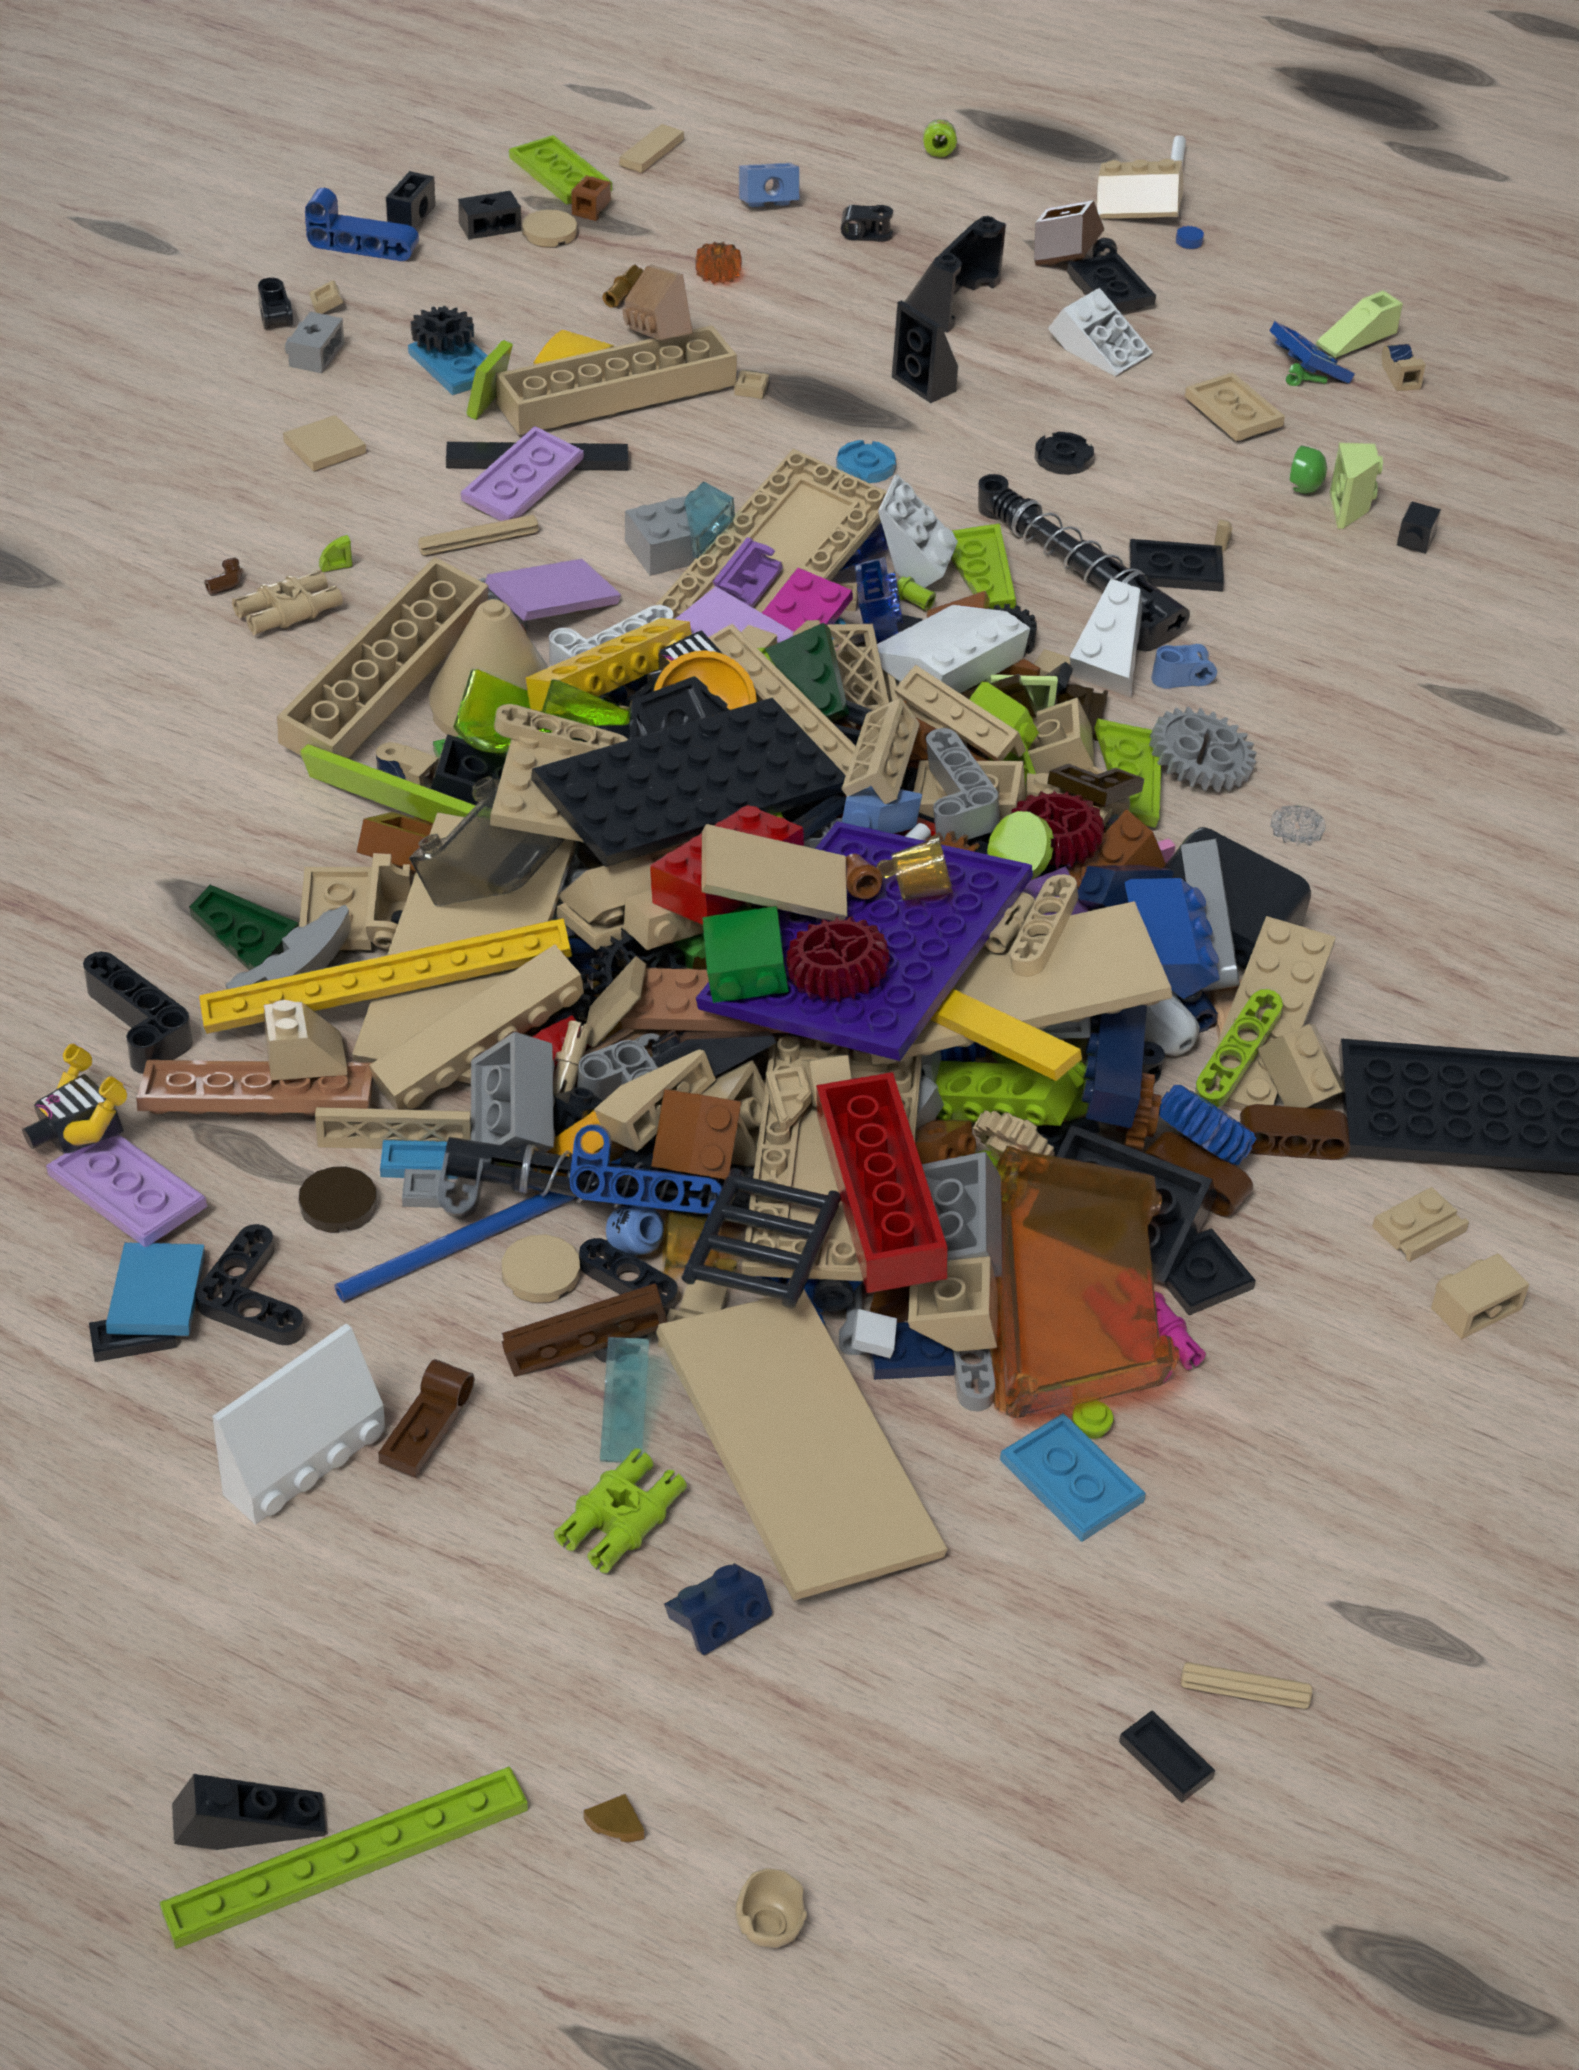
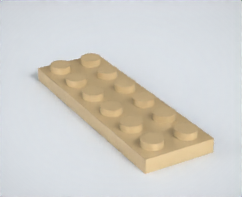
[1206,916,1336,1111]

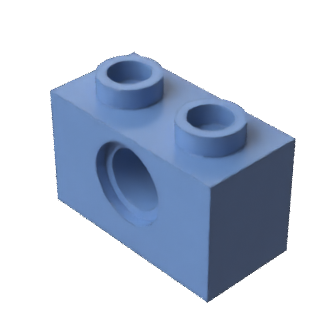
[739,163,799,207]

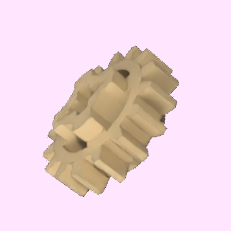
[973,1111,1055,1171]

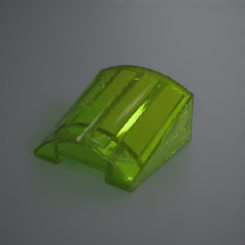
[453,669,629,753]

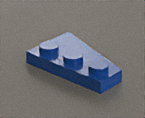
[1269,321,1355,384]

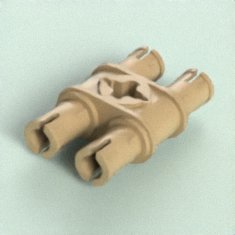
[232,569,343,635]

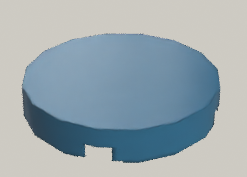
[836,440,896,483]

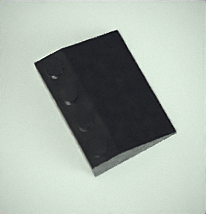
[1023,1125,1217,1285]

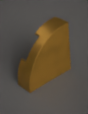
[583,1794,644,1842]

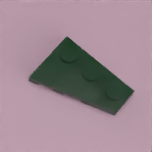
[765,622,849,722]
[189,884,299,971]

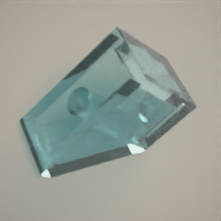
[684,481,735,559]

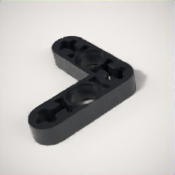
[196,1224,304,1346]
[579,1238,678,1364]

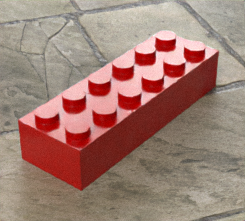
[816,1072,947,1293]

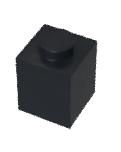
[1396,501,1441,554]

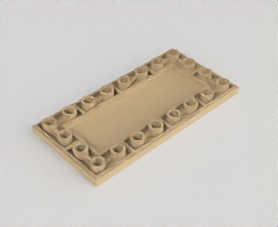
[655,449,887,619]
[352,812,576,1084]
[869,901,1172,1065]
[741,1035,922,1281]
[656,1290,947,1601]

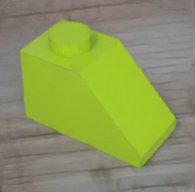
[969,682,1039,750]

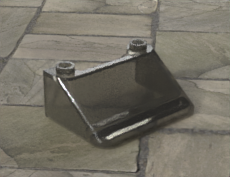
[409,777,565,906]

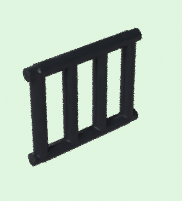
[681,1168,841,1308]

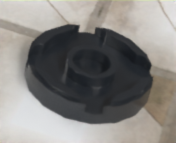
[1034,431,1094,475]

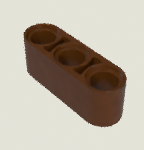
[1240,1104,1350,1160]
[1144,1132,1253,1217]

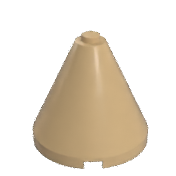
[429,599,561,746]

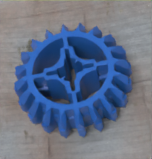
[1159,1085,1256,1165]

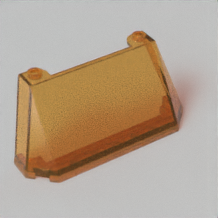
[991,1146,1179,1419]

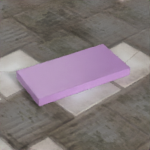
[461,426,584,521]
[485,559,621,621]
[676,586,793,643]
[46,1134,207,1248]

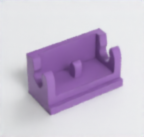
[713,537,783,608]

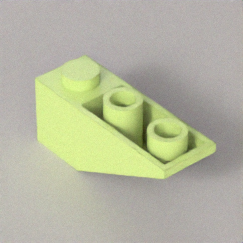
[1316,290,1403,358]

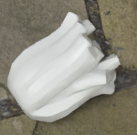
[1144,991,1200,1056]

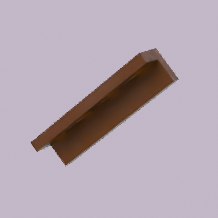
[501,1283,668,1377]

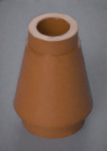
[846,854,882,899]

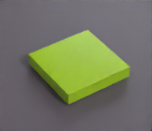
[466,340,513,420]

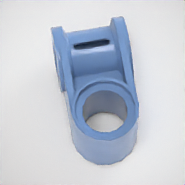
[1151,644,1217,689]

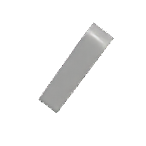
[1181,839,1240,992]

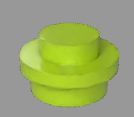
[1072,1400,1113,1439]

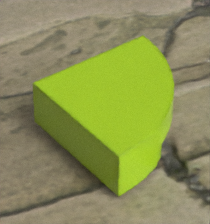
[319,535,352,572]

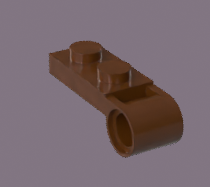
[378,1359,475,1478]

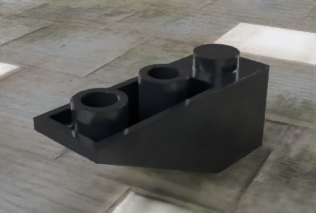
[172,1774,326,1850]

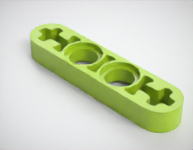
[1195,989,1283,1107]

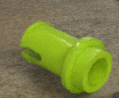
[894,576,936,611]

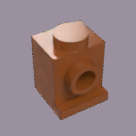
[572,175,611,221]

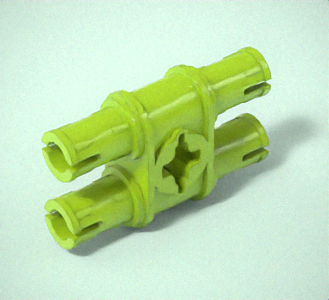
[554,1448,687,1573]

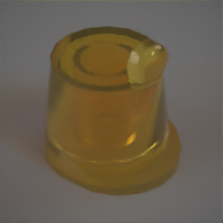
[877,835,953,901]
[662,1209,737,1275]

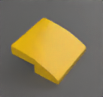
[533,329,614,365]

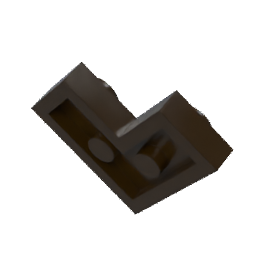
[1047,763,1144,807]

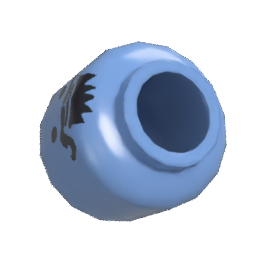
[606,1205,664,1256]

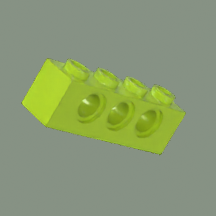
[936,1061,1079,1126]

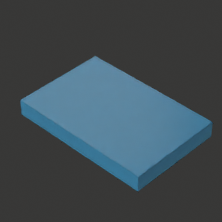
[408,342,488,395]
[106,1243,205,1336]
[1000,1413,1146,1542]

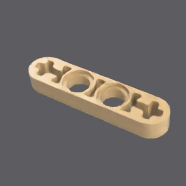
[494,704,628,755]
[1010,874,1078,977]

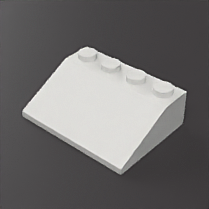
[867,605,1030,693]
[212,1324,385,1525]

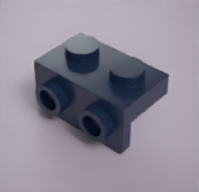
[664,1563,772,1655]

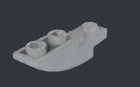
[226,905,351,989]

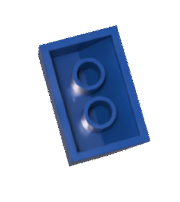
[1124,878,1220,999]

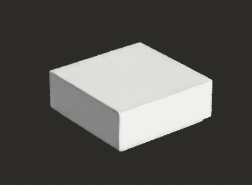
[851,1309,897,1358]

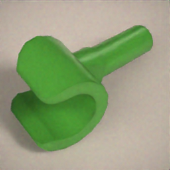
[1286,363,1327,386]

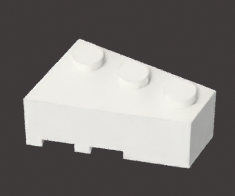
[1070,579,1142,697]

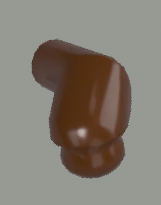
[204,557,243,595]

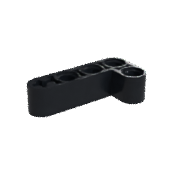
[83,951,193,1074]

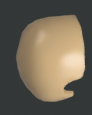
[735,1868,807,1948]

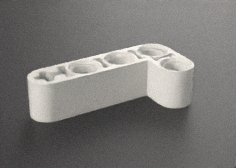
[549,605,674,666]

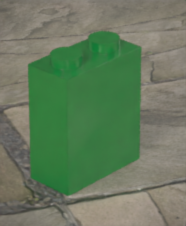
[702,906,788,1003]

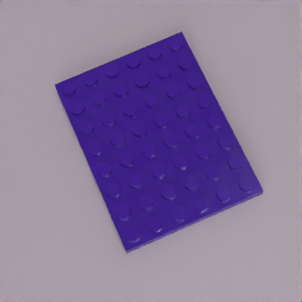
[696,821,1033,1061]

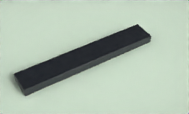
[446,441,628,470]

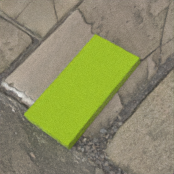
[509,135,612,205]

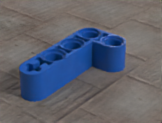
[305,188,419,261]
[570,1124,722,1214]

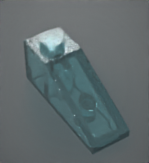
[600,1337,650,1463]

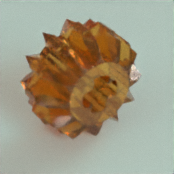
[695,241,742,284]

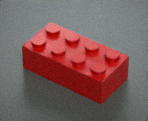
[650,805,804,925]

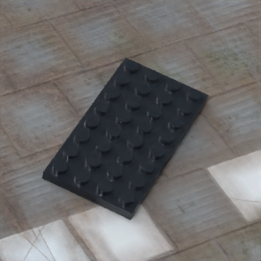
[531,697,846,867]
[1339,1038,1579,1173]

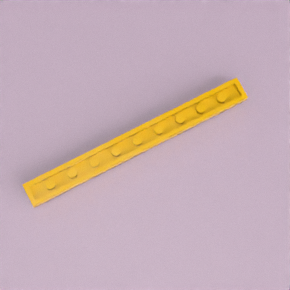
[199,918,572,1034]

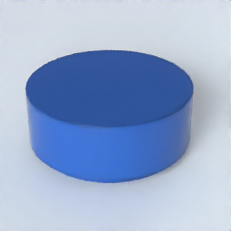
[1176,226,1204,249]

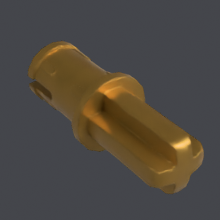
[602,265,643,308]

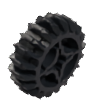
[588,927,687,995]

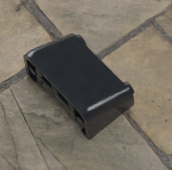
[905,216,1006,333]
[1163,827,1311,970]

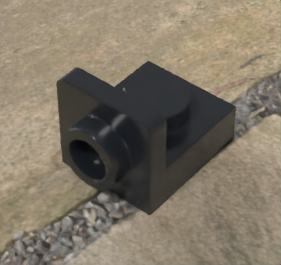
[553,1087,603,1137]

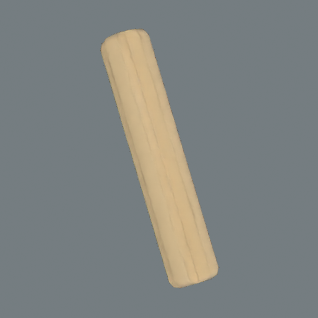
[1181,1662,1312,1709]

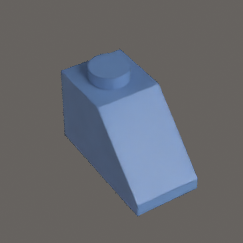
[842,786,922,834]

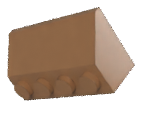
[622,265,693,340]

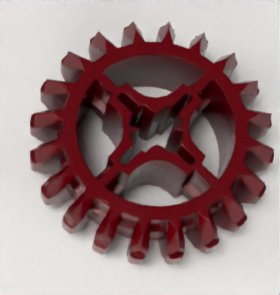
[1011,790,1104,869]
[786,916,890,1003]

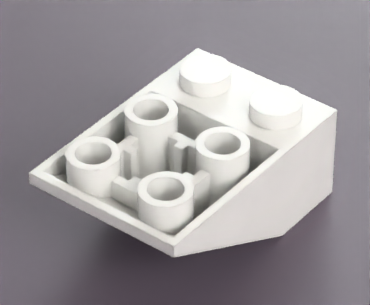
[1048,288,1153,377]
[878,474,958,588]

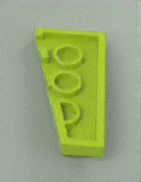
[951,523,1016,610]
[1094,718,1161,828]

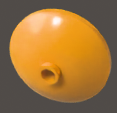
[654,650,757,710]

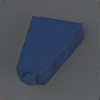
[1078,865,1174,911]

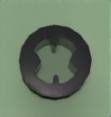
[1092,238,1118,257]

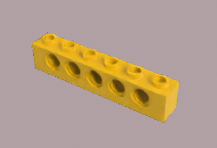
[526,618,692,714]

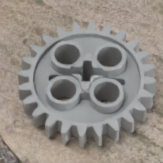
[1149,707,1257,792]

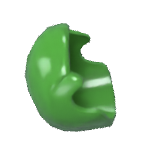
[1290,445,1327,494]

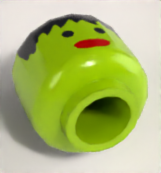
[923,119,957,158]

